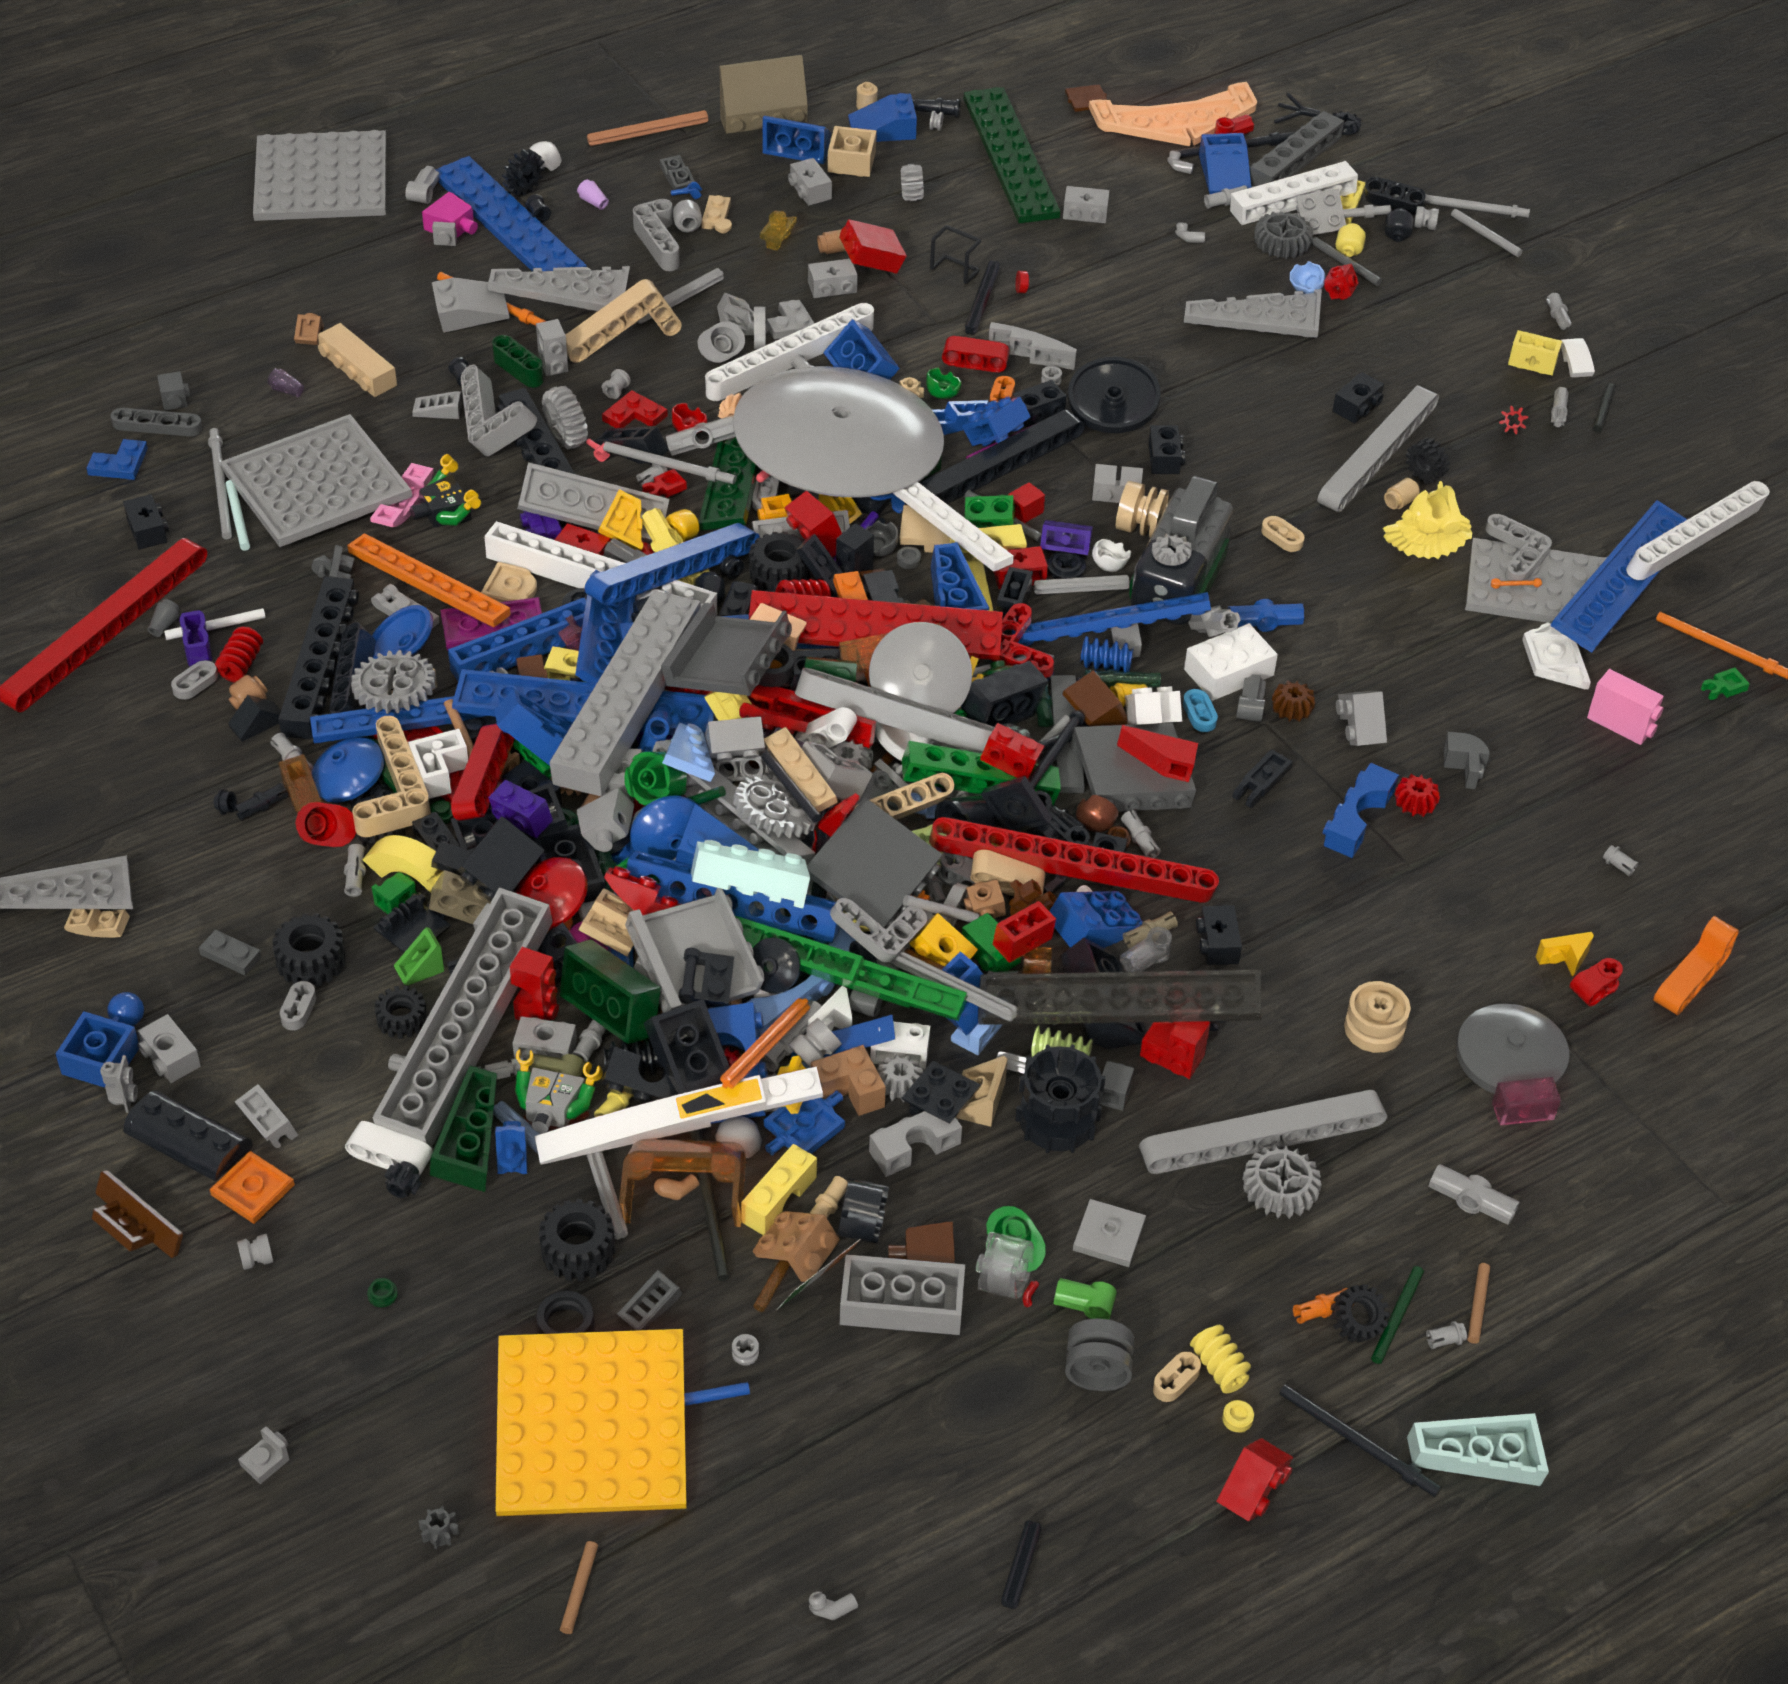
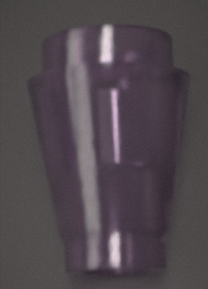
[268,368,304,397]

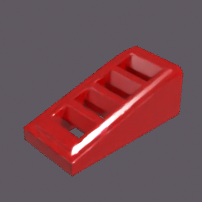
[817,793,860,837]

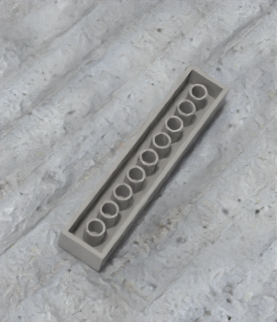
[550,590,701,797]
[372,887,553,1148]

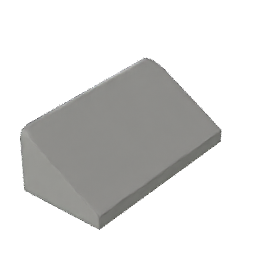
[1111,623,1141,657]

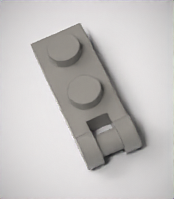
[371,584,439,628]

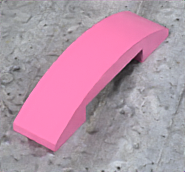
[370,463,434,527]

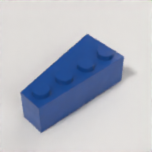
[931,542,989,611]

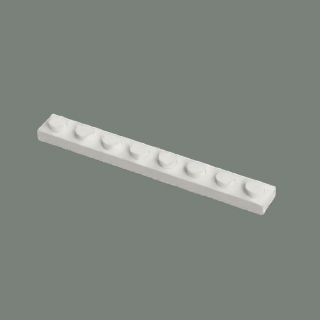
[893,482,1013,571]

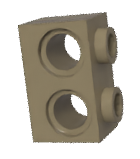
[429,870,491,924]

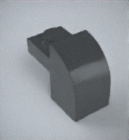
[1443,732,1489,789]

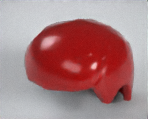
[672,403,707,434]

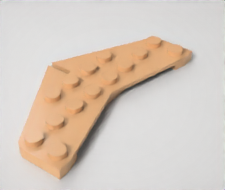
[1089,82,1257,146]

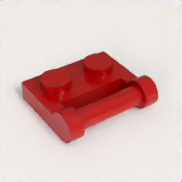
[739,702,808,734]

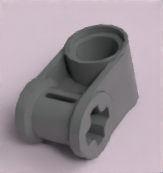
[937,852,975,887]

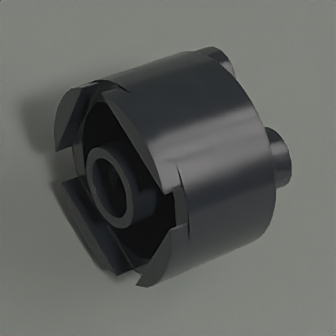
[837,1178,889,1243]

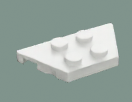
[1522,622,1591,689]

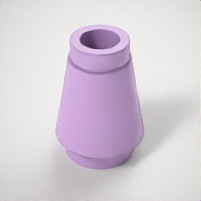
[577,179,609,210]

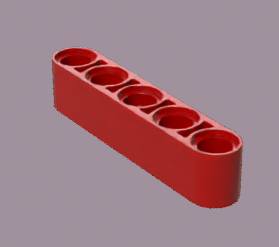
[451,724,514,821]

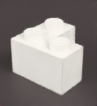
[1125,686,1182,725]
[408,729,468,799]

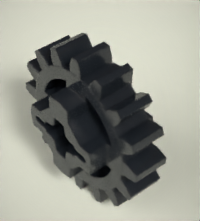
[502,149,545,196]

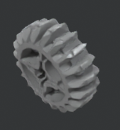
[542,386,588,449]
[1242,1144,1322,1219]

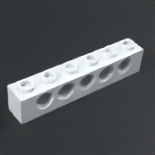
[1230,161,1358,225]

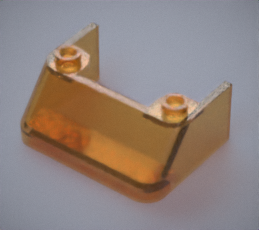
[619,1139,746,1227]

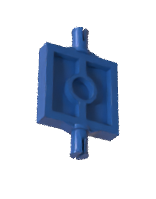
[764,1090,845,1155]

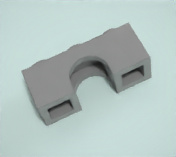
[869,1111,962,1177]

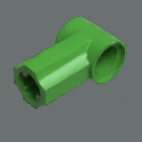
[1054,1278,1117,1320]

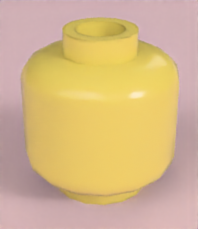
[1335,223,1366,257]

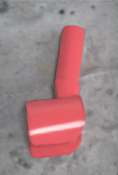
[586,439,610,462]

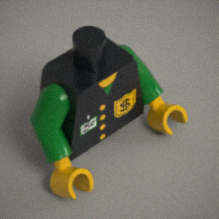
[410,454,481,527]

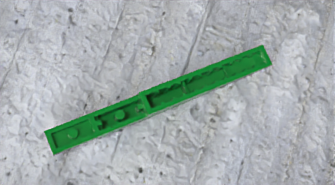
[734,915,968,1021]

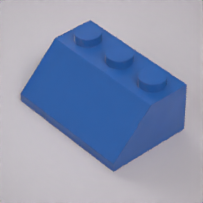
[763,116,831,165]
[823,319,900,380]

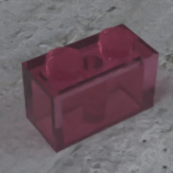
[1492,1077,1561,1125]

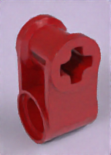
[1569,958,1623,1007]

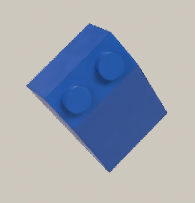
[848,93,917,142]

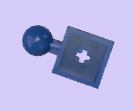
[56,992,144,1088]

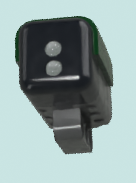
[1129,475,1233,625]

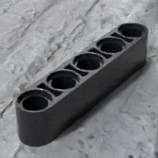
[329,622,376,714]

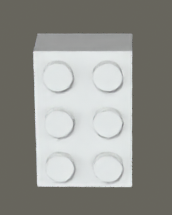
[1184,623,1278,701]

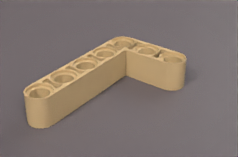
[566,279,682,363]
[352,716,431,837]
[855,773,954,820]

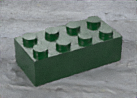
[560,939,661,1044]

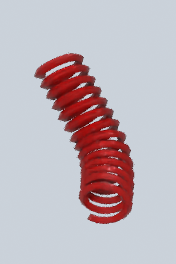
[1022,1280,1039,1307]

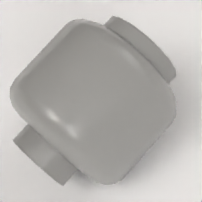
[673,200,702,233]

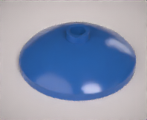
[372,605,433,659]
[310,737,384,803]
[630,796,701,860]

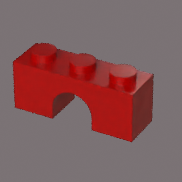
[509,947,559,1021]

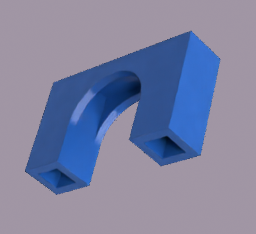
[708,1002,768,1124]

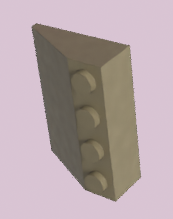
[719,55,808,134]

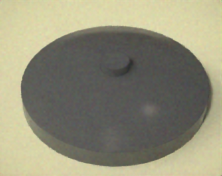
[1456,1004,1569,1099]

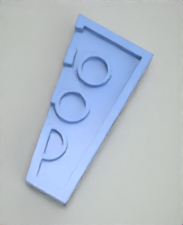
[662,722,715,782]

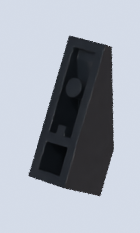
[594,426,669,465]

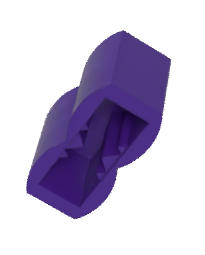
[180,610,212,667]

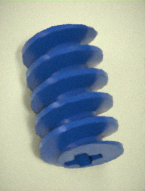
[1080,636,1134,675]

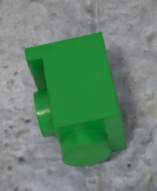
[372,871,416,914]

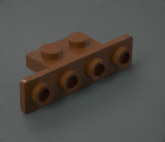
[91,1170,183,1258]

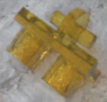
[760,211,797,250]

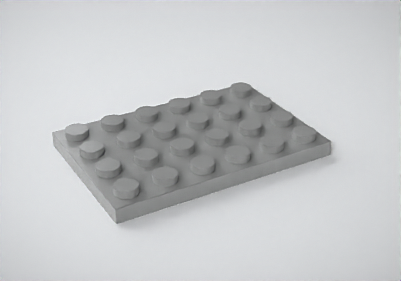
[1465,538,1613,633]

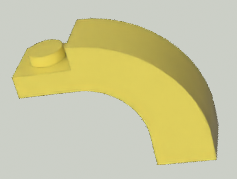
[362,835,443,893]

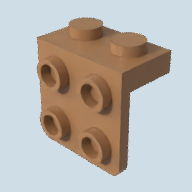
[753,1211,840,1282]

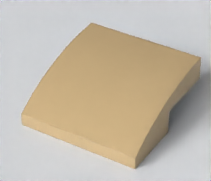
[900,505,950,552]
[579,888,634,956]

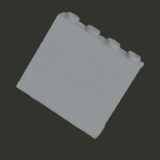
[625,888,764,1013]

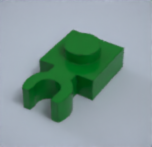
[1701,667,1750,700]

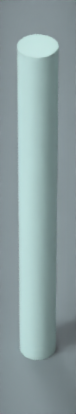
[226,480,250,551]

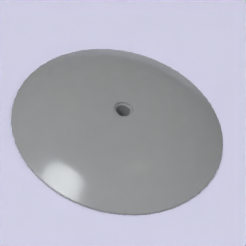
[733,366,944,497]

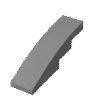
[989,322,1077,370]

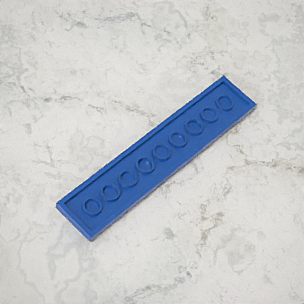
[435,156,587,272]
[1550,500,1688,653]
[452,669,715,736]

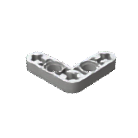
[1486,514,1552,581]
[830,898,927,962]

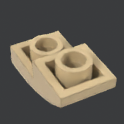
[64,909,130,938]

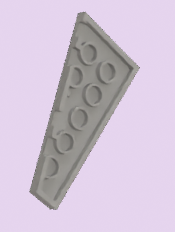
[487,266,630,311]
[1184,289,1322,338]

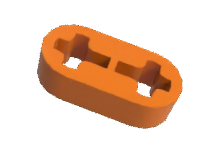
[990,376,1015,402]

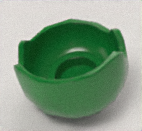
[926,368,962,399]

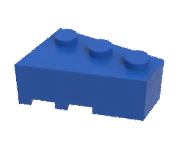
[494,689,572,766]

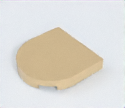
[481,562,537,602]

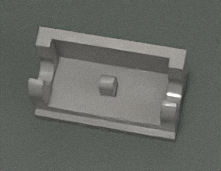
[235,1084,298,1148]

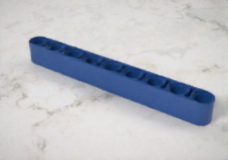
[584,523,760,605]

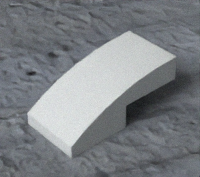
[1561,338,1595,377]

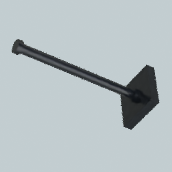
[981,711,1085,832]

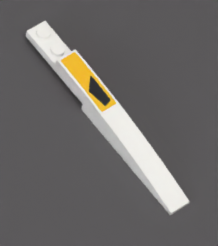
[535,1067,823,1165]

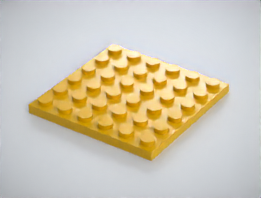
[496,1329,686,1516]

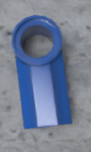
[638,710,673,752]

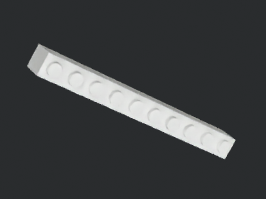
[485,521,717,615]

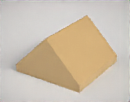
[955,1056,1008,1127]

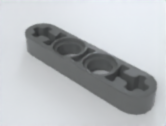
[110,408,203,436]

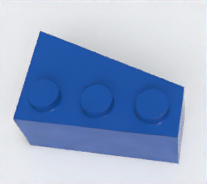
[675,804,759,865]

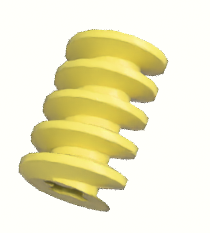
[1190,1324,1251,1393]

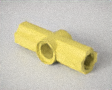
[642,508,683,552]

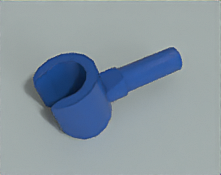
[671,182,702,199]

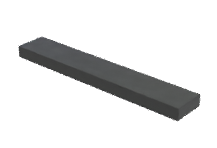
[1050,675,1084,793]

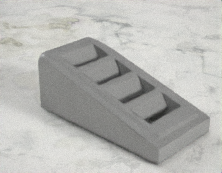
[412,391,462,419]

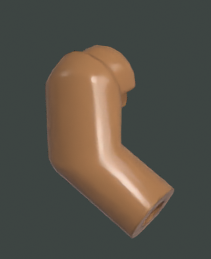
[654,1174,699,1200]

